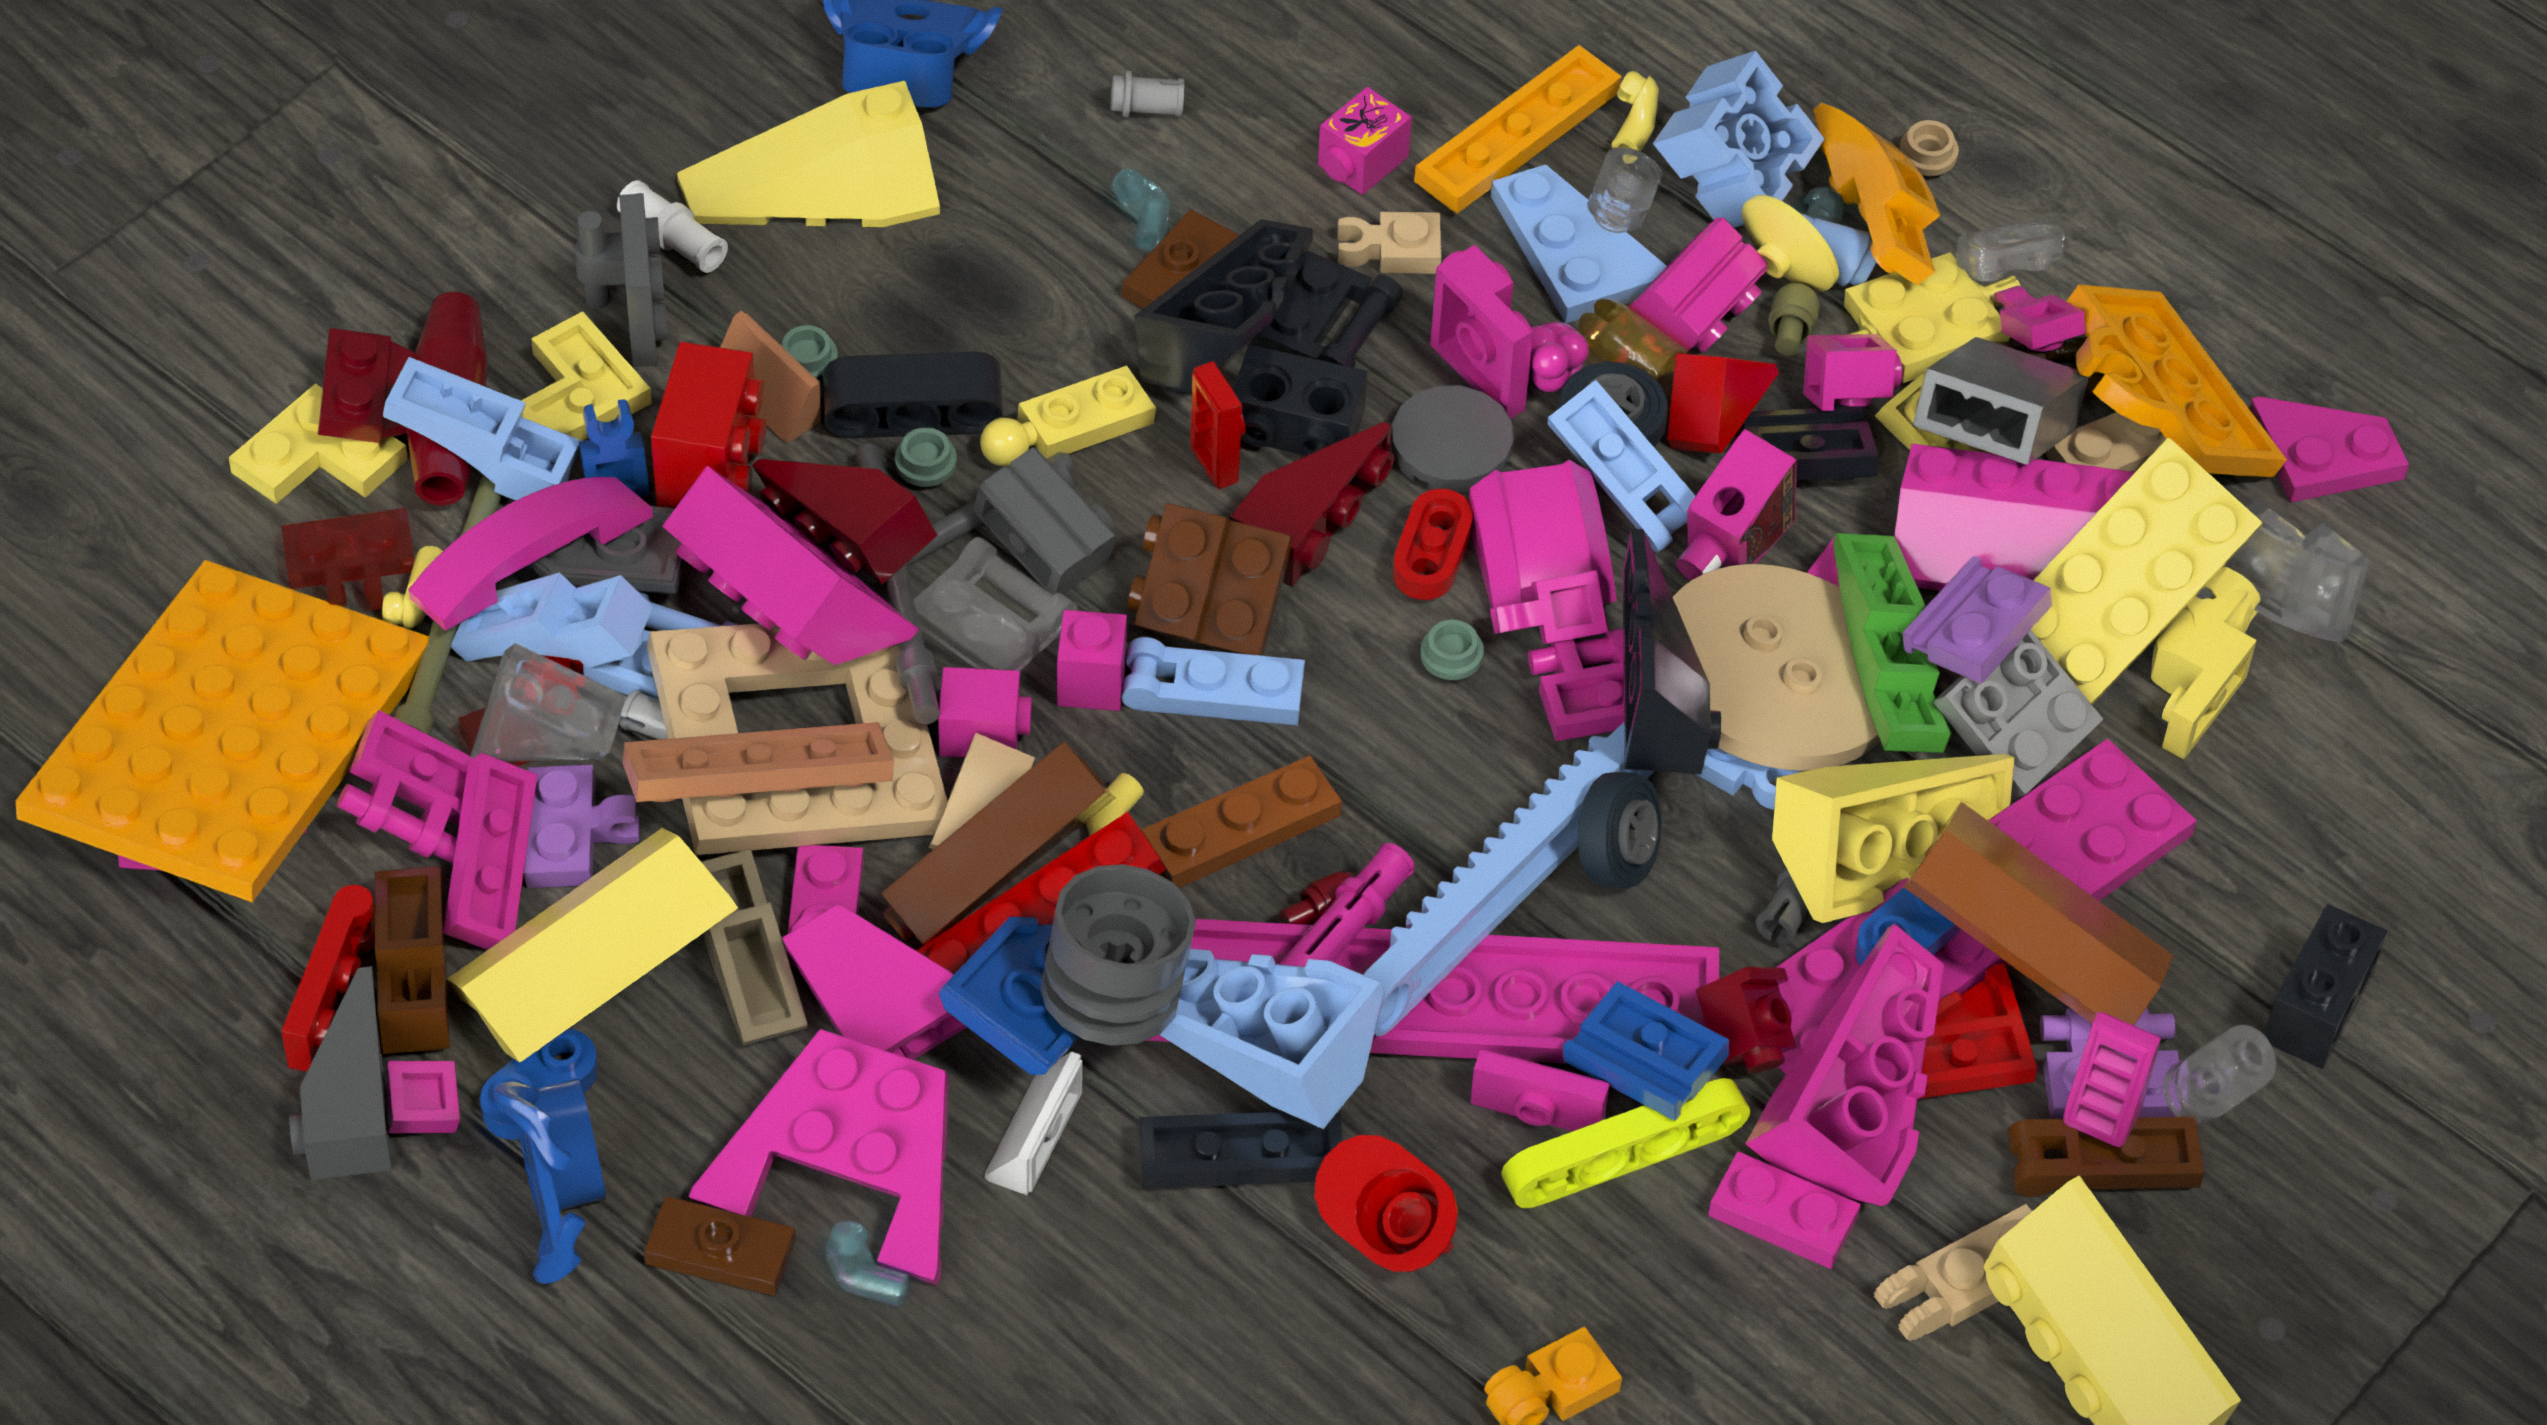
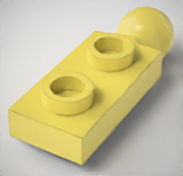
[980,366,1156,467]

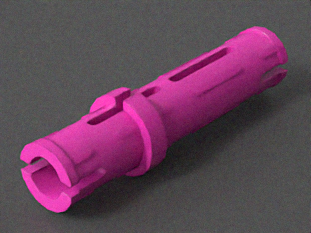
[1279,843,1415,967]

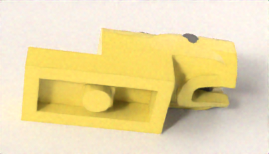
[2151,567,2261,760]

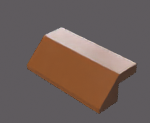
[1904,802,2174,1025]

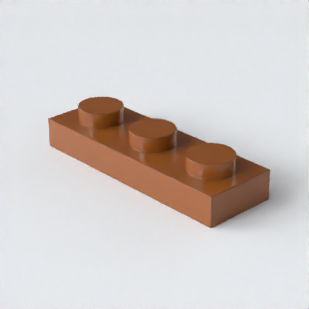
[1141,755,1342,888]

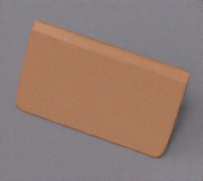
[720,311,821,443]

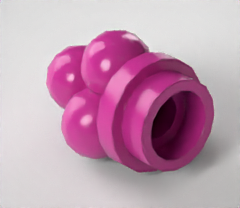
[1529,321,1589,392]

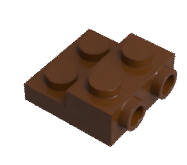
[1127,503,1294,656]

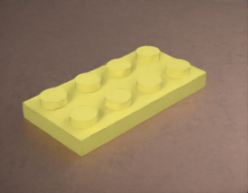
[2031,437,2263,705]

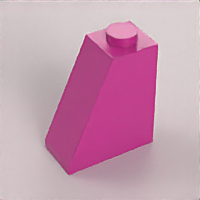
[782,904,967,1060]

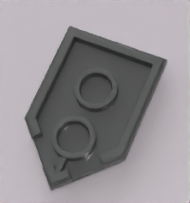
[528,506,685,595]

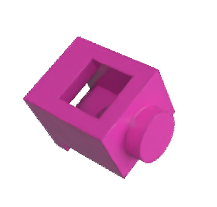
[1803,334,1902,411]

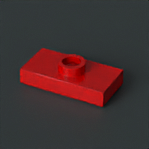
[1190,361,1246,490]

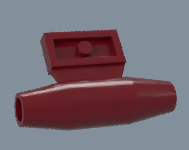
[318,292,488,506]

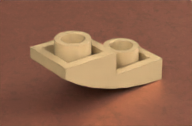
[929,733,1035,849]

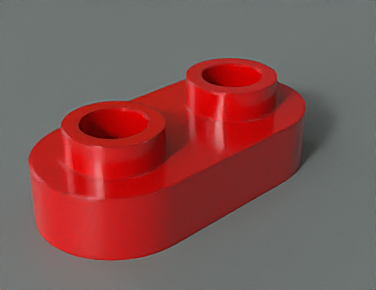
[1393,489,1473,600]

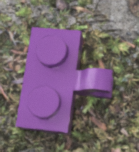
[524,764,640,888]

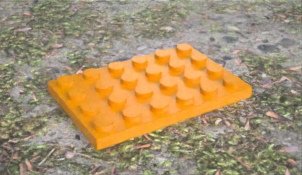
[15,560,429,903]

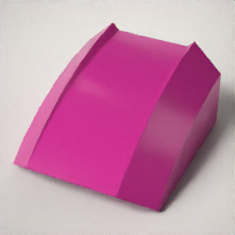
[1469,460,1617,609]

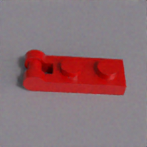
[281,884,375,1072]

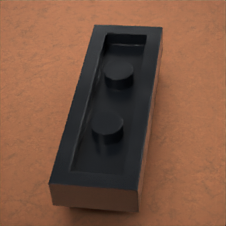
[1139,1110,1343,1188]

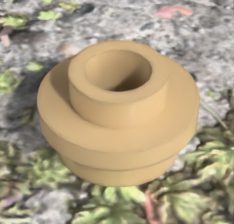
[1899,120,1959,176]

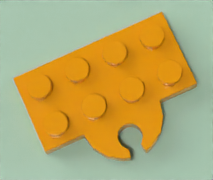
[2066,284,2287,477]

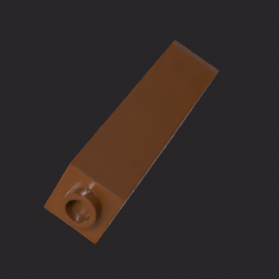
[881,742,1116,945]

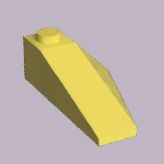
[677,81,940,227]
[1772,754,2014,923]

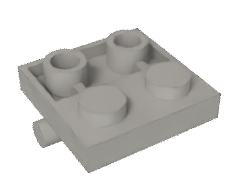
[1933,630,2103,800]

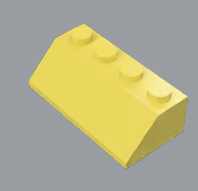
[1983,1176,2241,1425]

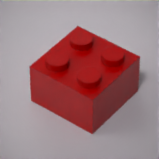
[651,342,766,508]

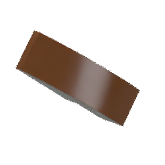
[375,866,450,1054]

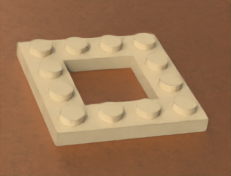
[647,623,948,855]

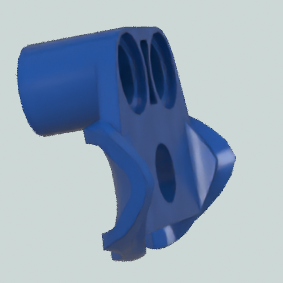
[823,0,1003,107]
[494,1079,606,1284]

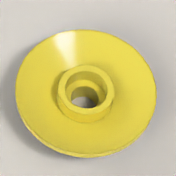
[1742,194,1839,292]

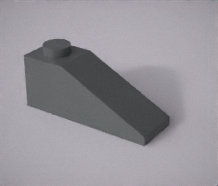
[289,966,392,1180]

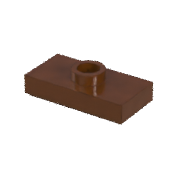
[1122,209,1240,309]
[644,1196,796,1296]

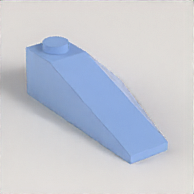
[1159,949,1384,1129]

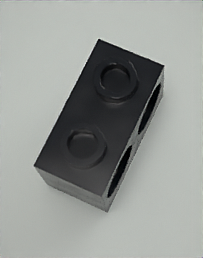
[1233,345,1368,456]
[2263,904,2388,1069]

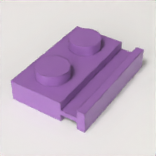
[1903,556,2052,684]

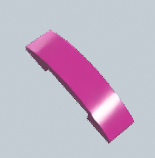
[408,477,653,631]

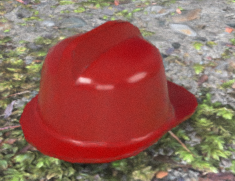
[1314,1135,1458,1272]

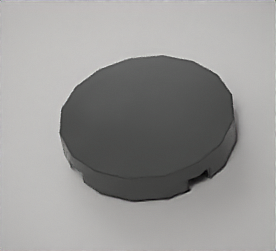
[1391,385,1514,493]

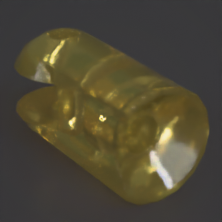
[1578,298,1686,381]

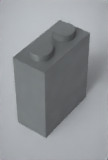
[1913,337,2089,465]

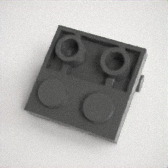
[574,193,668,367]

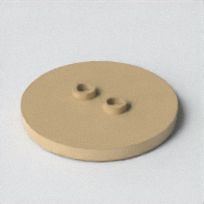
[1673,564,1880,771]

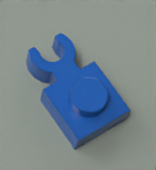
[579,399,650,497]

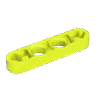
[1501,1078,1750,1208]

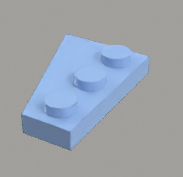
[1491,165,1667,323]

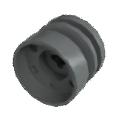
[1040,864,1196,1046]

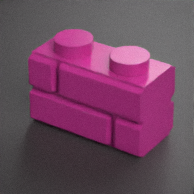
[1628,217,1768,358]

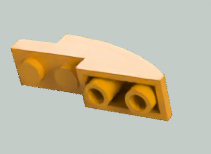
[1813,102,1940,286]

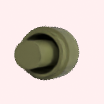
[1768,283,1820,356]

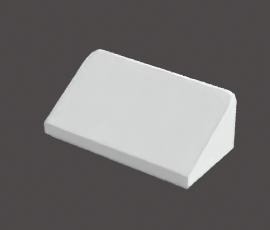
[985,1052,1082,1195]

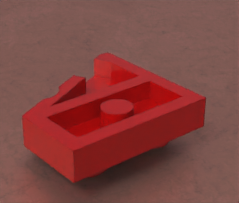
[1919,963,2038,1099]

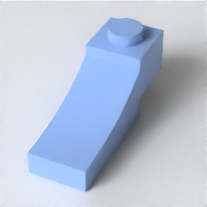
[383,357,581,500]
[450,572,653,668]

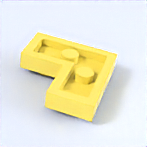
[521,311,652,441]
[229,383,408,504]

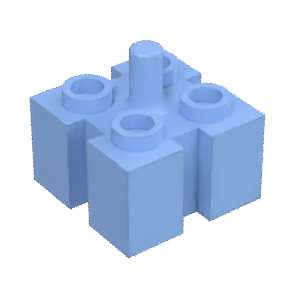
[1653,50,1825,228]

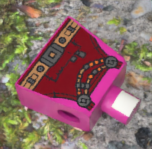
[1676,429,1796,581]

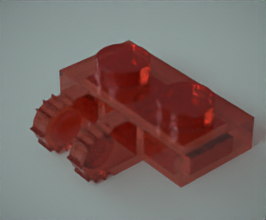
[281,508,415,610]

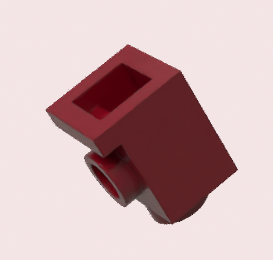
[1696,966,1797,1073]

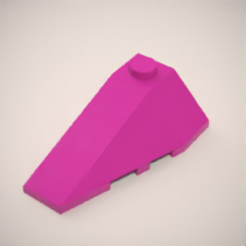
[1745,924,1944,1206]

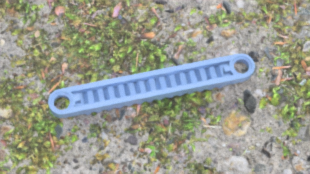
[1363,722,1655,1037]

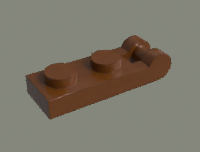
[2007,1116,2204,1197]

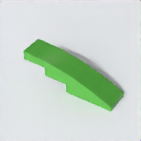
[1833,533,1951,753]

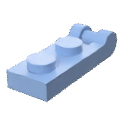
[1547,380,1695,553]
[1121,637,1305,726]

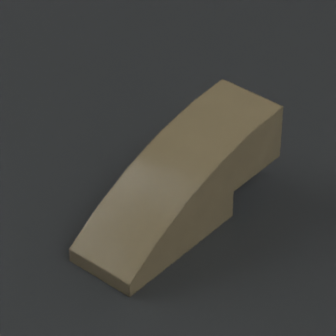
[701,849,808,1046]

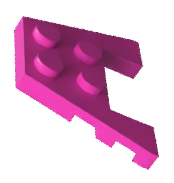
[689,1029,949,1286]

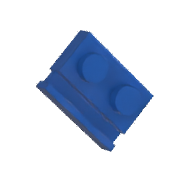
[1563,981,1729,1121]

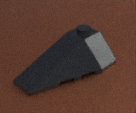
[1134,219,1313,394]
[1623,529,1721,774]

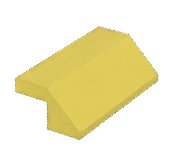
[447,828,738,1062]

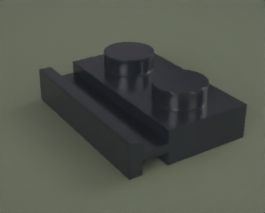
[1741,406,1879,481]

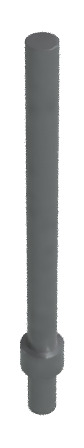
[856,444,940,724]

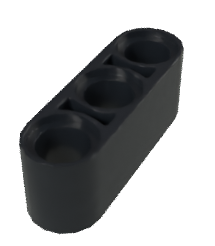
[823,351,1003,438]

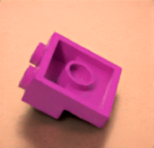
[1430,245,1533,419]

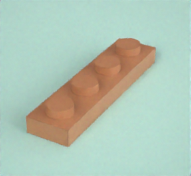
[623,722,894,802]

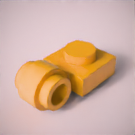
[1484,1326,1622,1425]

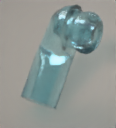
[1112,168,1170,252]

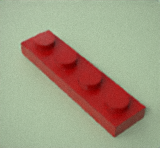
[916,811,1166,974]

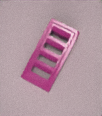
[2063,1011,2161,1147]

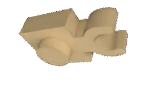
[1337,212,1441,274]

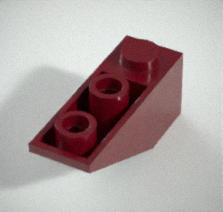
[1230,422,1394,587]
[752,459,938,584]

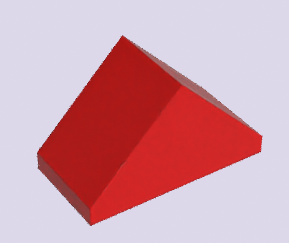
[1667,353,1779,454]

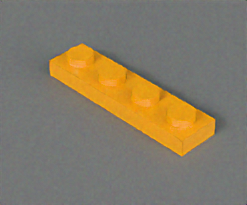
[1414,45,1622,214]

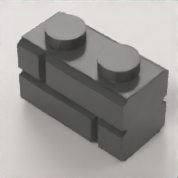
[973,447,1117,600]

